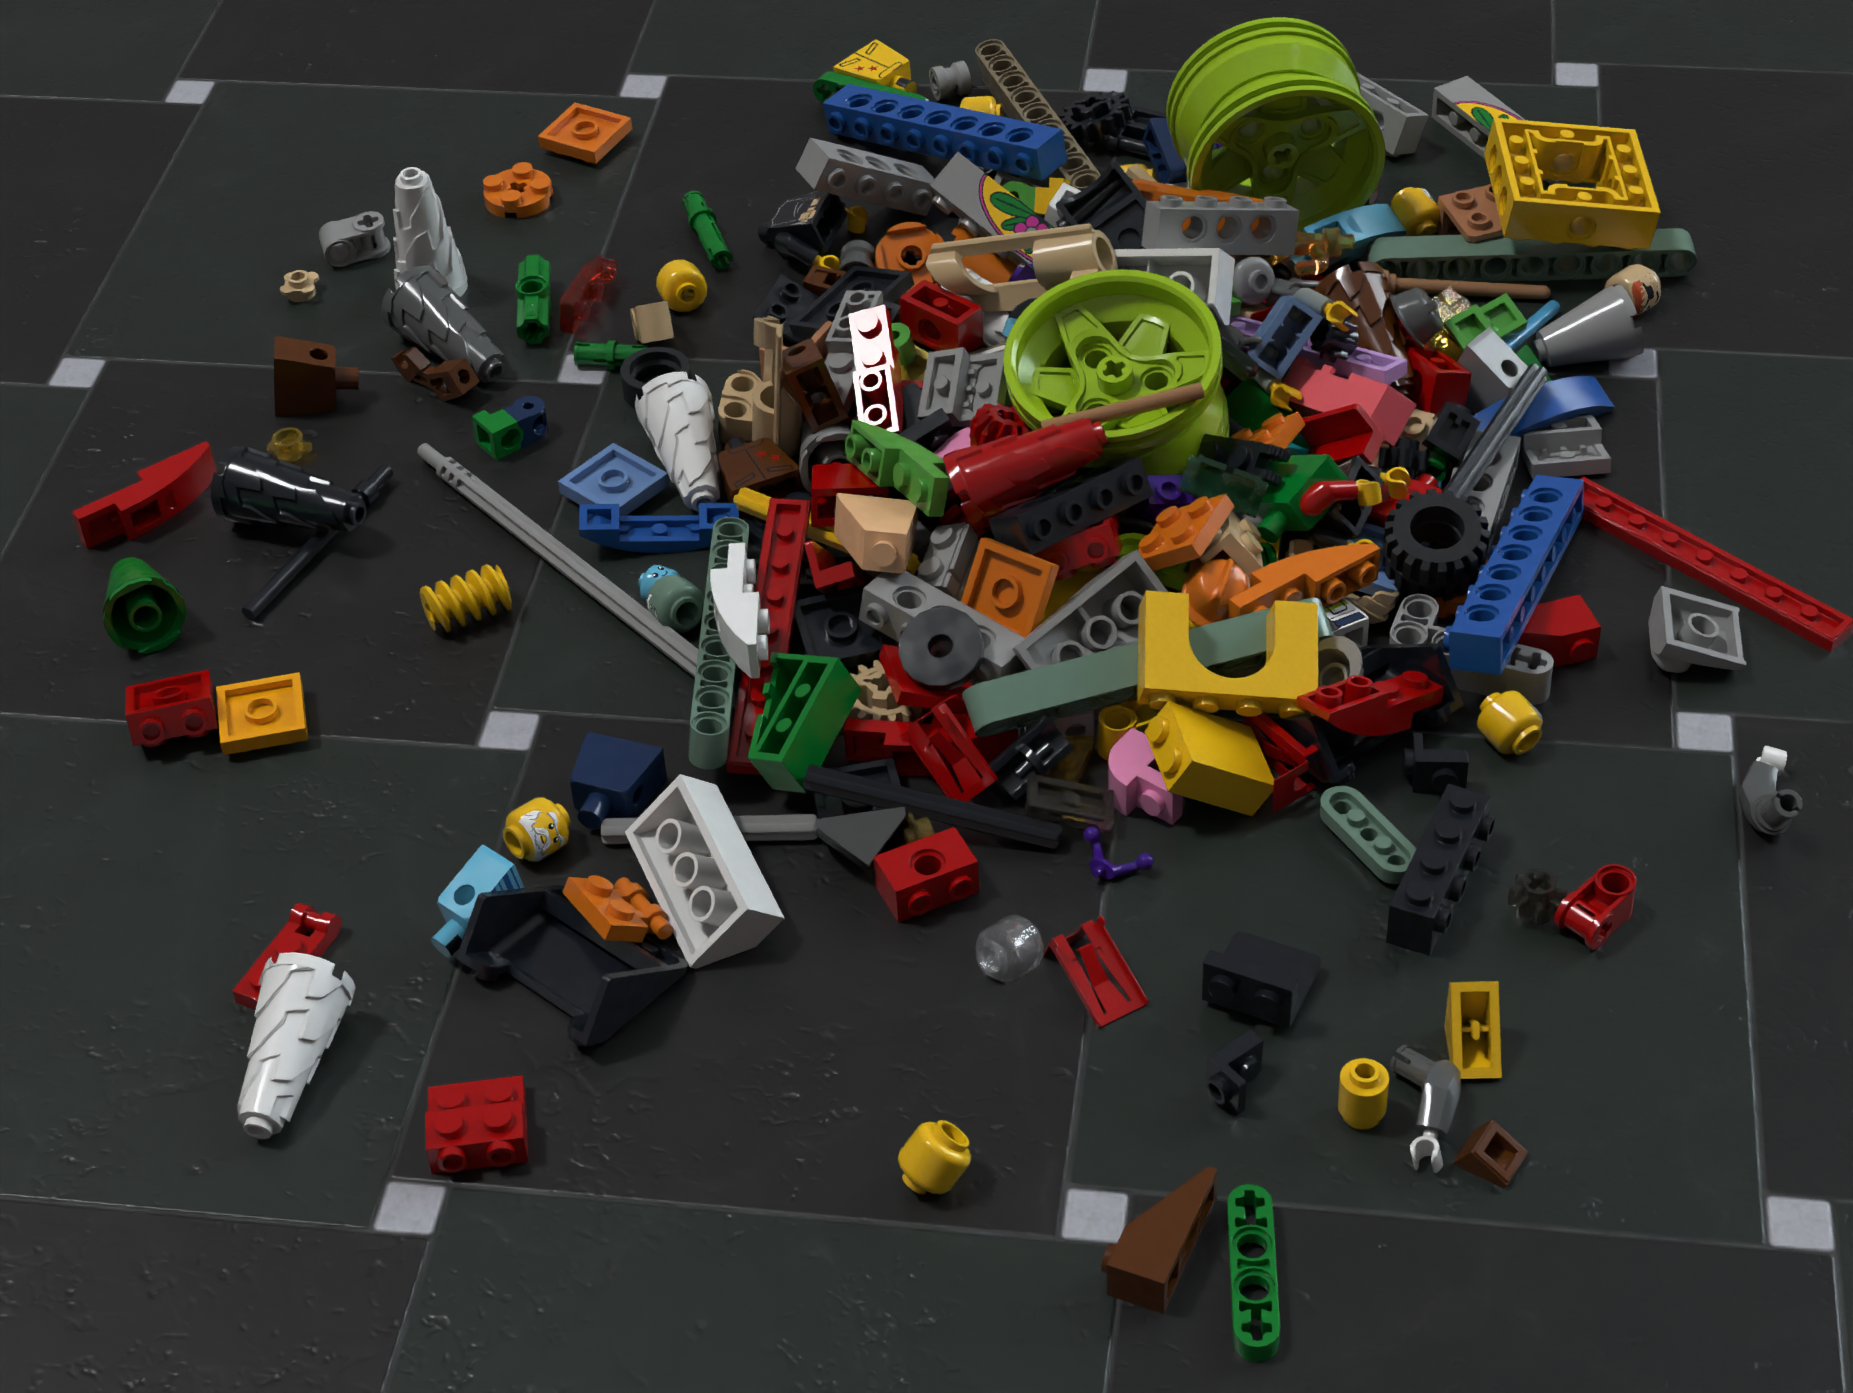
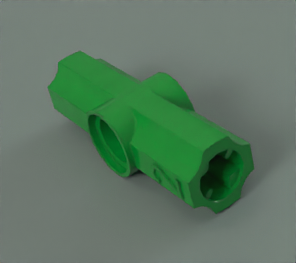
[515,254,552,345]

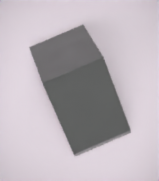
[814,807,906,872]

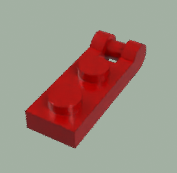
[232,903,342,1010]

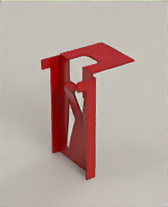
[899,693,998,802]
[1244,712,1319,813]
[1042,914,1149,1029]

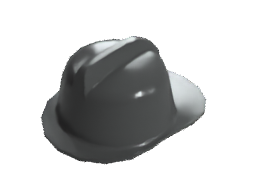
[1390,287,1443,348]

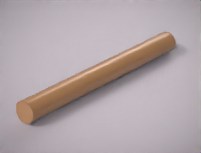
[1040,382,1204,428]

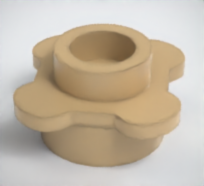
[280,270,319,302]

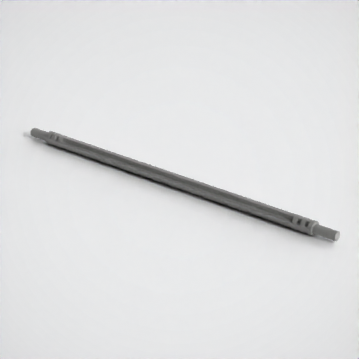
[417,443,740,709]

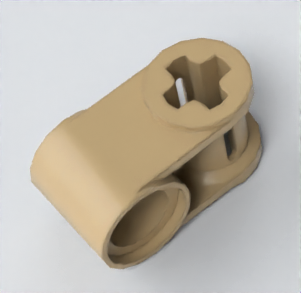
[630,301,674,343]

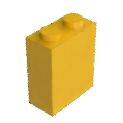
[1144,701,1274,816]

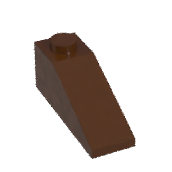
[1101,1166,1218,1314]

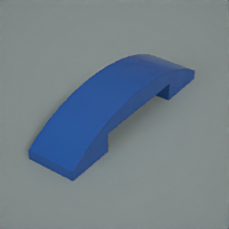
[1473,376,1615,437]
[579,503,739,553]

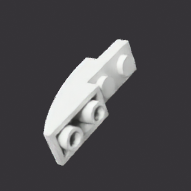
[710,543,770,678]

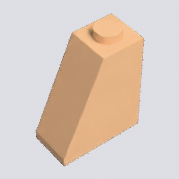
[834,493,918,574]

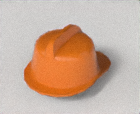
[1181,550,1251,626]

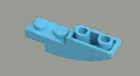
[1283,204,1407,279]

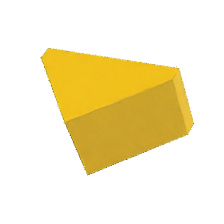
[1444,981,1502,1079]

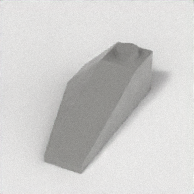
[1012,550,1168,670]

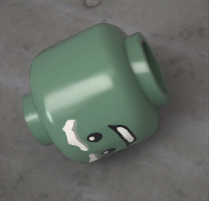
[646,574,705,634]

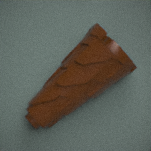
[1314,262,1416,400]

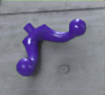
[1084,826,1154,879]

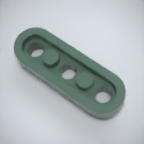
[1320,786,1417,884]

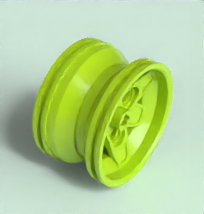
[1166,17,1385,238]
[1003,270,1230,516]

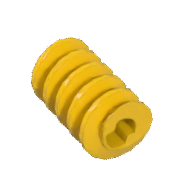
[419,564,512,633]

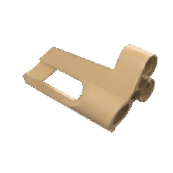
[926,223,1118,312]
[718,316,802,458]

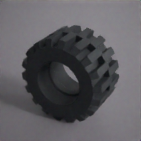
[1382,489,1490,601]

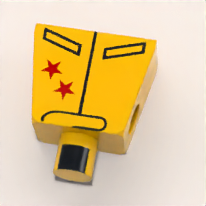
[833,39,917,94]

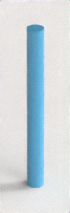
[1503,300,1560,351]

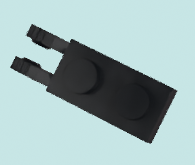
[1191,434,1291,487]

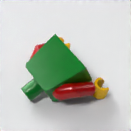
[1251,454,1382,543]

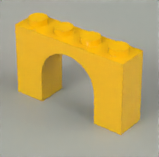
[1137,590,1318,718]

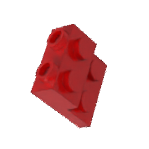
[1033,514,1123,581]
[125,669,218,747]
[425,1075,528,1174]

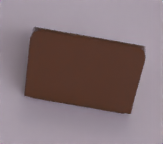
[1453,1119,1529,1188]

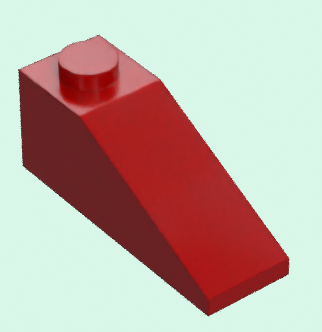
[1517,595,1601,667]

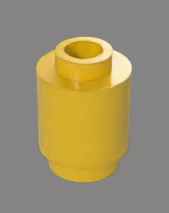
[1338,1058,1389,1129]

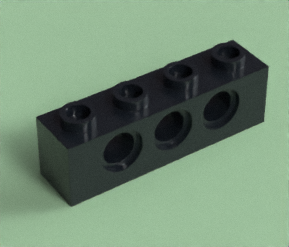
[988,457,1153,555]

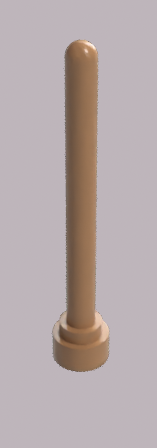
[1383,269,1551,300]

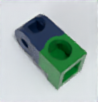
[472,396,548,461]

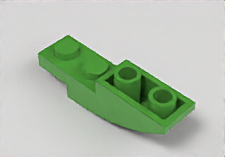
[845,420,950,517]

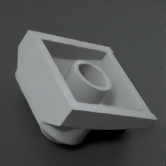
[1648,586,1746,673]

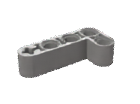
[1389,594,1554,705]

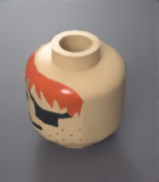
[1605,264,1661,318]

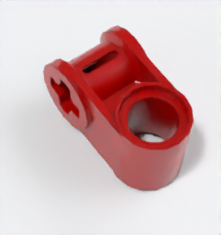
[1553,864,1637,950]

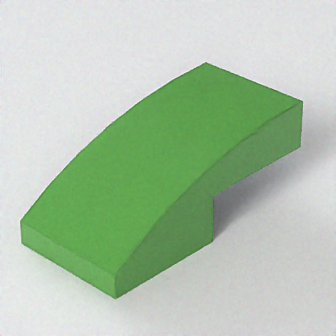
[1443,293,1528,352]

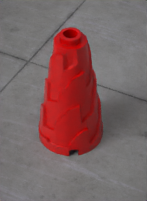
[943,418,1109,532]

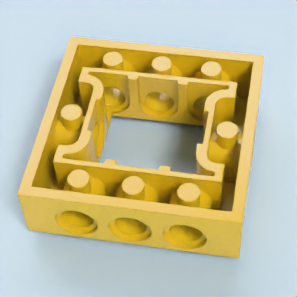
[1484,118,1661,250]

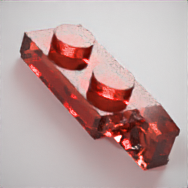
[560,255,617,334]

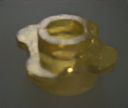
[267,427,312,463]
[902,813,935,844]

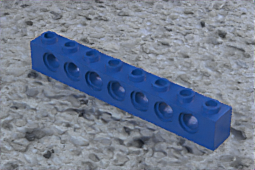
[823,84,1067,181]
[1443,475,1584,675]

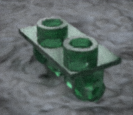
[1178,454,1269,518]

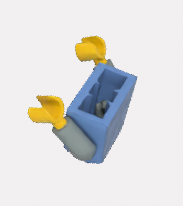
[1248,288,1358,412]

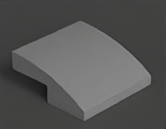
[917,347,1007,427]
[1520,415,1611,479]

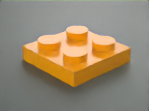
[216,672,308,755]

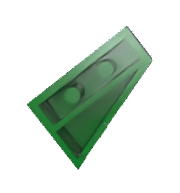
[748,652,862,793]

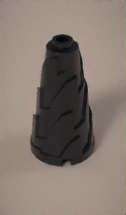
[211,445,366,531]

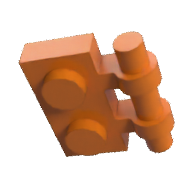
[562,875,673,943]

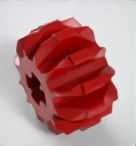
[969,403,1033,446]

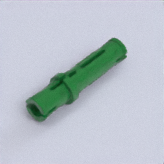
[682,191,733,270]

